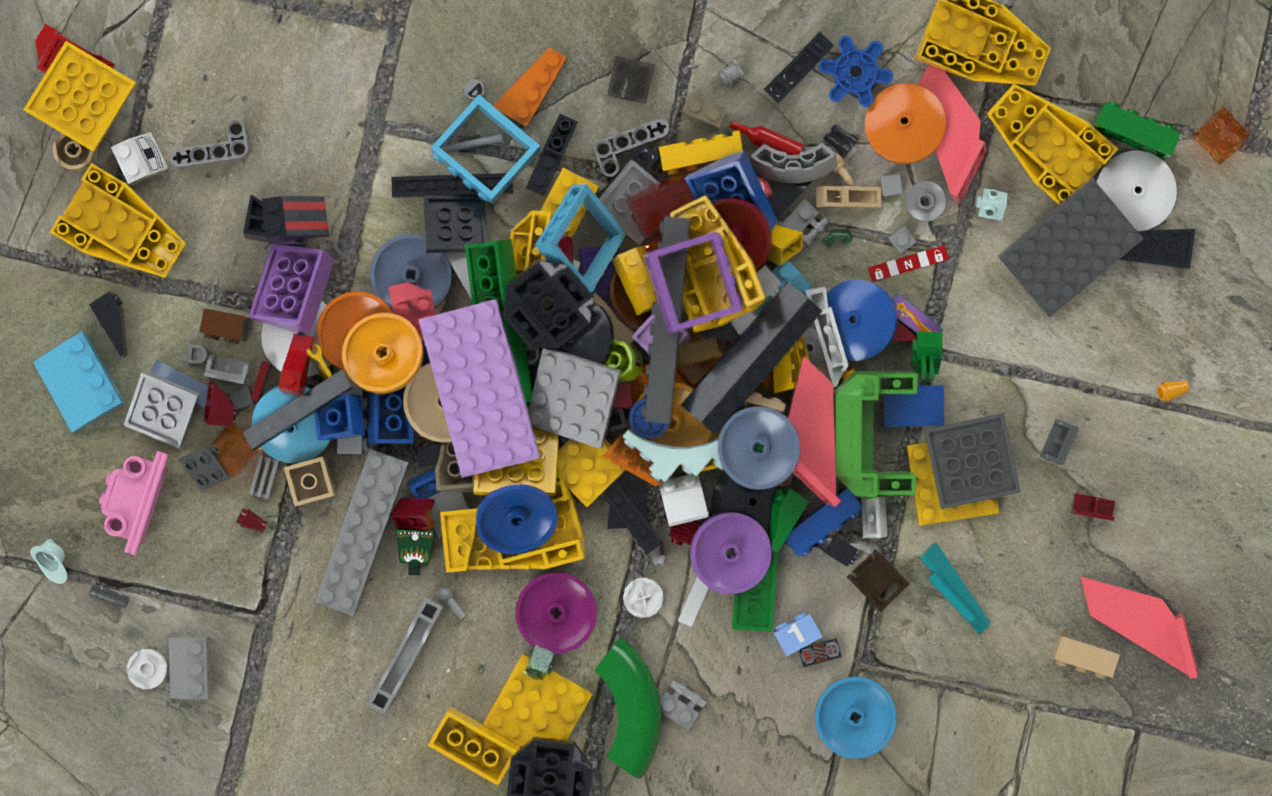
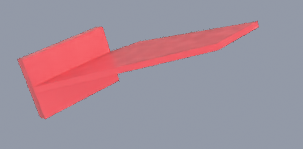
[918,65,987,204]
[788,356,841,507]
[1081,576,1198,679]

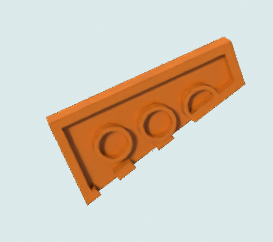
[493,47,567,128]

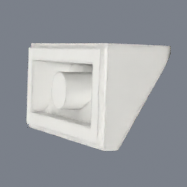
[861,497,887,538]

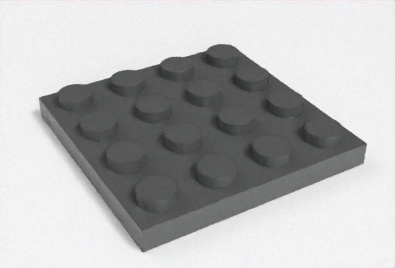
[924,413,1021,509]

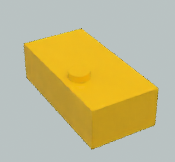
[428,706,520,786]

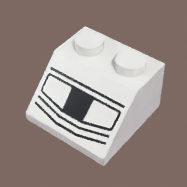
[111,132,169,186]

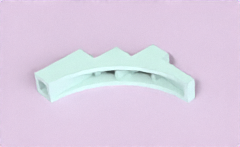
[623,428,723,482]

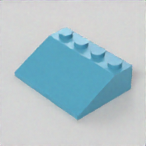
[33,332,125,433]

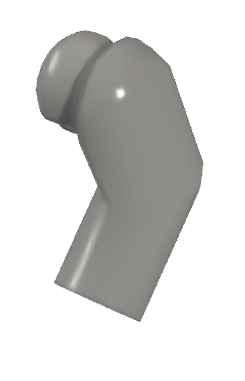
[650,545,666,566]

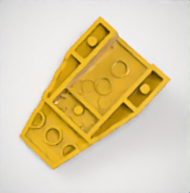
[670,195,766,332]
[468,480,585,570]

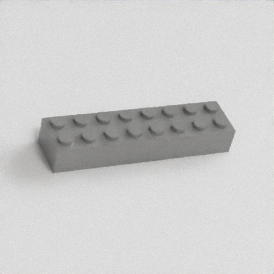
[315,449,410,616]

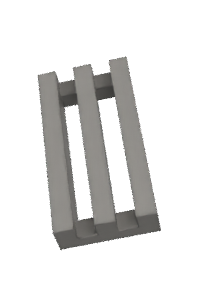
[249,455,280,499]

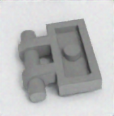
[780,199,830,252]
[660,679,707,730]

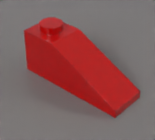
[278,334,314,396]

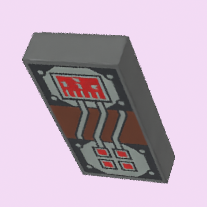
[798,637,842,668]

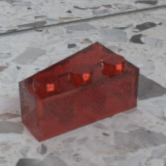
[626,173,692,238]

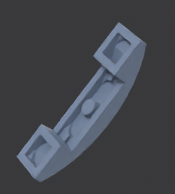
[150,359,228,408]

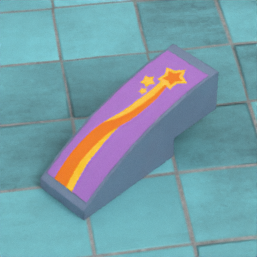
[892,293,944,335]

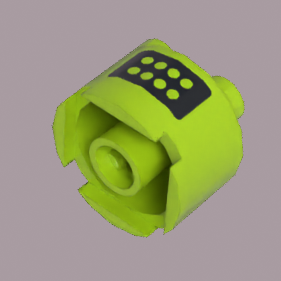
[605,340,643,383]

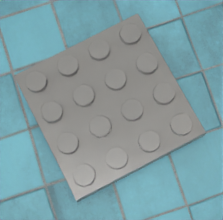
[528,348,621,449]

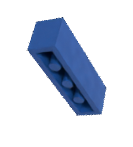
[785,488,862,557]

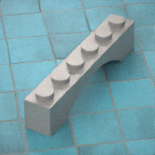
[367,596,444,715]

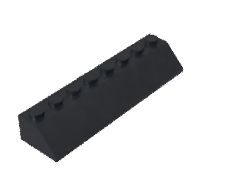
[681,281,823,435]

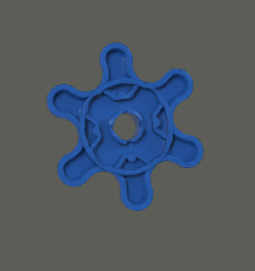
[819,36,893,107]

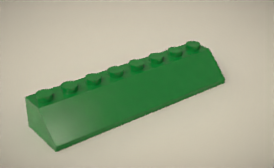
[464,239,532,402]

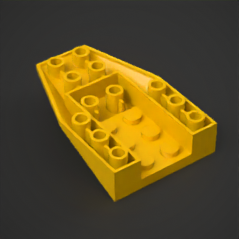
[913,0,1051,86]

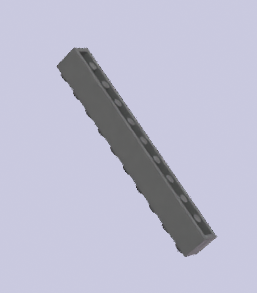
[642,216,691,424]

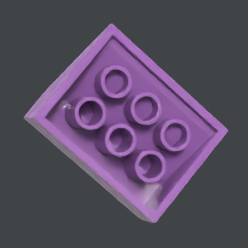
[248,244,334,334]

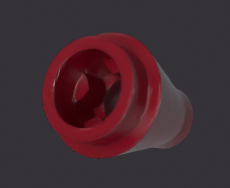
[236,508,268,533]

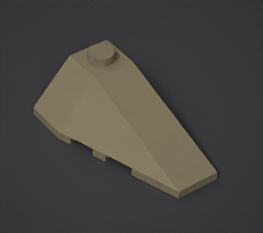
[435,442,475,493]

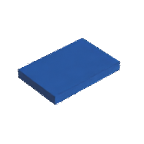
[883,385,944,427]

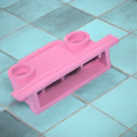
[99,451,169,555]

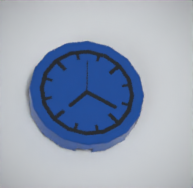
[629,398,668,438]

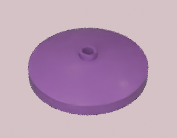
[690,512,771,594]

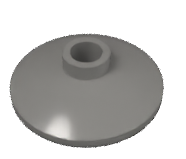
[906,181,946,222]

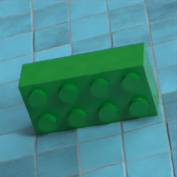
[1092,101,1181,160]

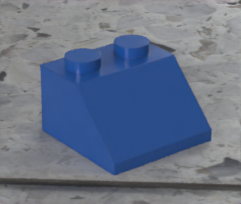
[315,394,365,441]

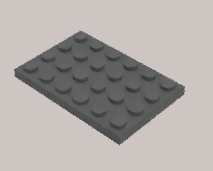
[998,177,1144,318]

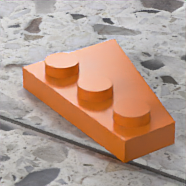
[602,431,662,487]

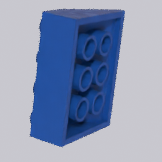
[685,150,777,239]

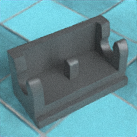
[1040,419,1079,465]

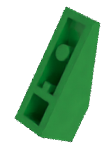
[768,486,809,553]

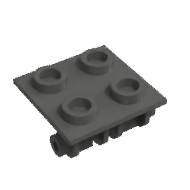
[178,445,230,491]

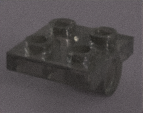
[607,56,655,105]

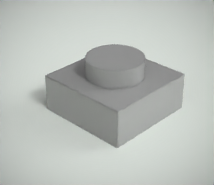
[887,226,916,255]

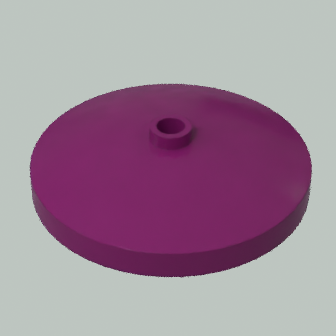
[516,572,597,654]

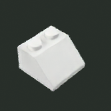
[659,474,709,527]

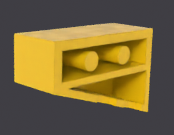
[773,334,810,393]

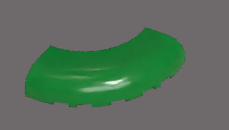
[594,636,662,779]

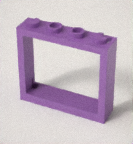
[643,231,742,333]

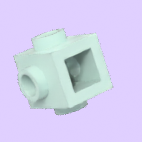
[976,188,1007,221]

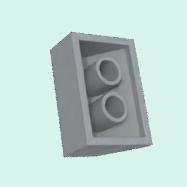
[169,636,211,699]

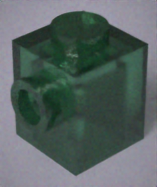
[524,645,554,680]

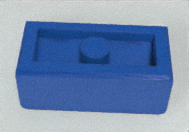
[408,467,442,499]

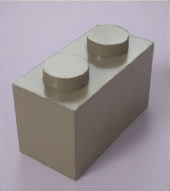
[682,93,727,130]

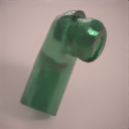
[822,229,853,248]

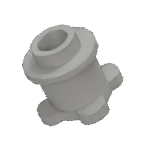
[719,59,745,85]

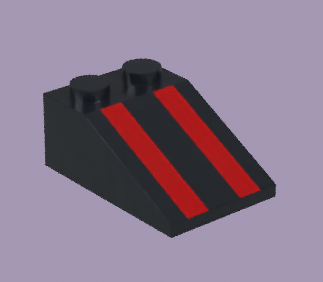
[262,196,330,244]

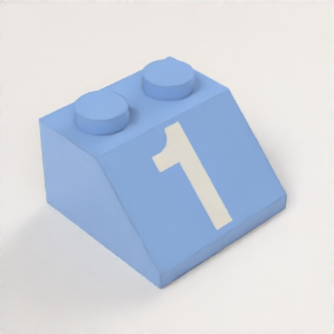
[773,612,822,656]

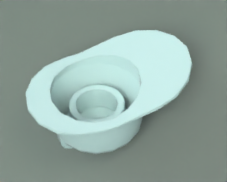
[30,539,67,584]

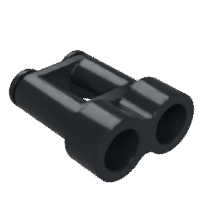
[823,123,859,158]

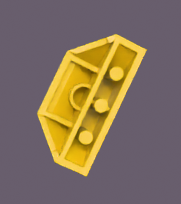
[510,210,552,276]

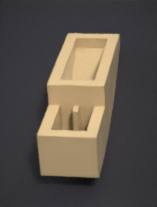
[816,186,881,208]

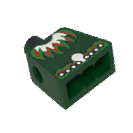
[395,530,435,575]

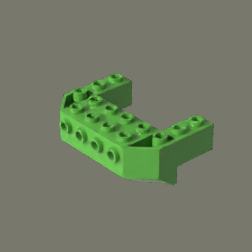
[833,371,917,498]

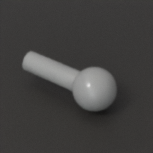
[438,587,467,621]

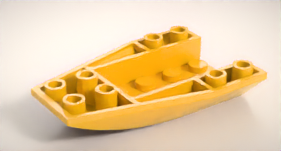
[987,84,1118,205]
[49,163,186,278]

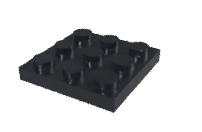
[424,195,488,253]

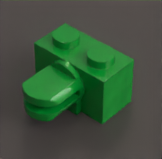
[910,331,943,381]

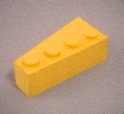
[659,131,743,175]

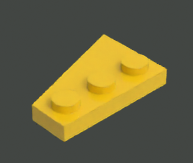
[440,508,478,573]

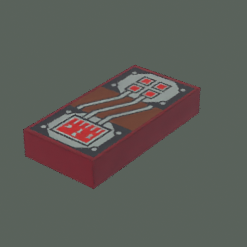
[251,361,272,402]

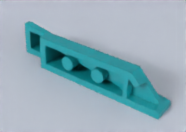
[918,543,990,635]

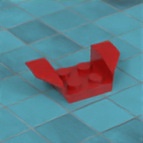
[35,24,115,73]

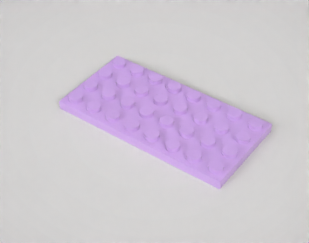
[419,299,540,478]

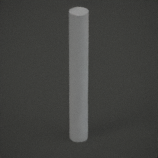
[443,134,503,153]

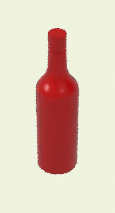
[729,120,804,155]

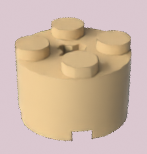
[53,133,98,172]

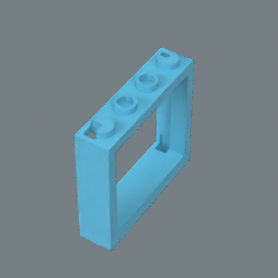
[431,95,541,204]
[535,184,626,293]

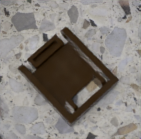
[847,549,909,612]

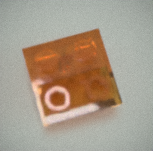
[1192,106,1250,165]

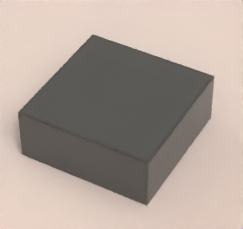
[229,385,255,410]

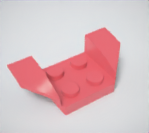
[388,282,436,341]

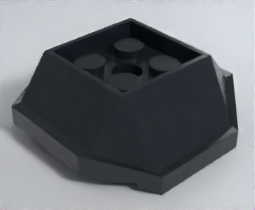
[503,259,594,349]
[507,737,592,796]

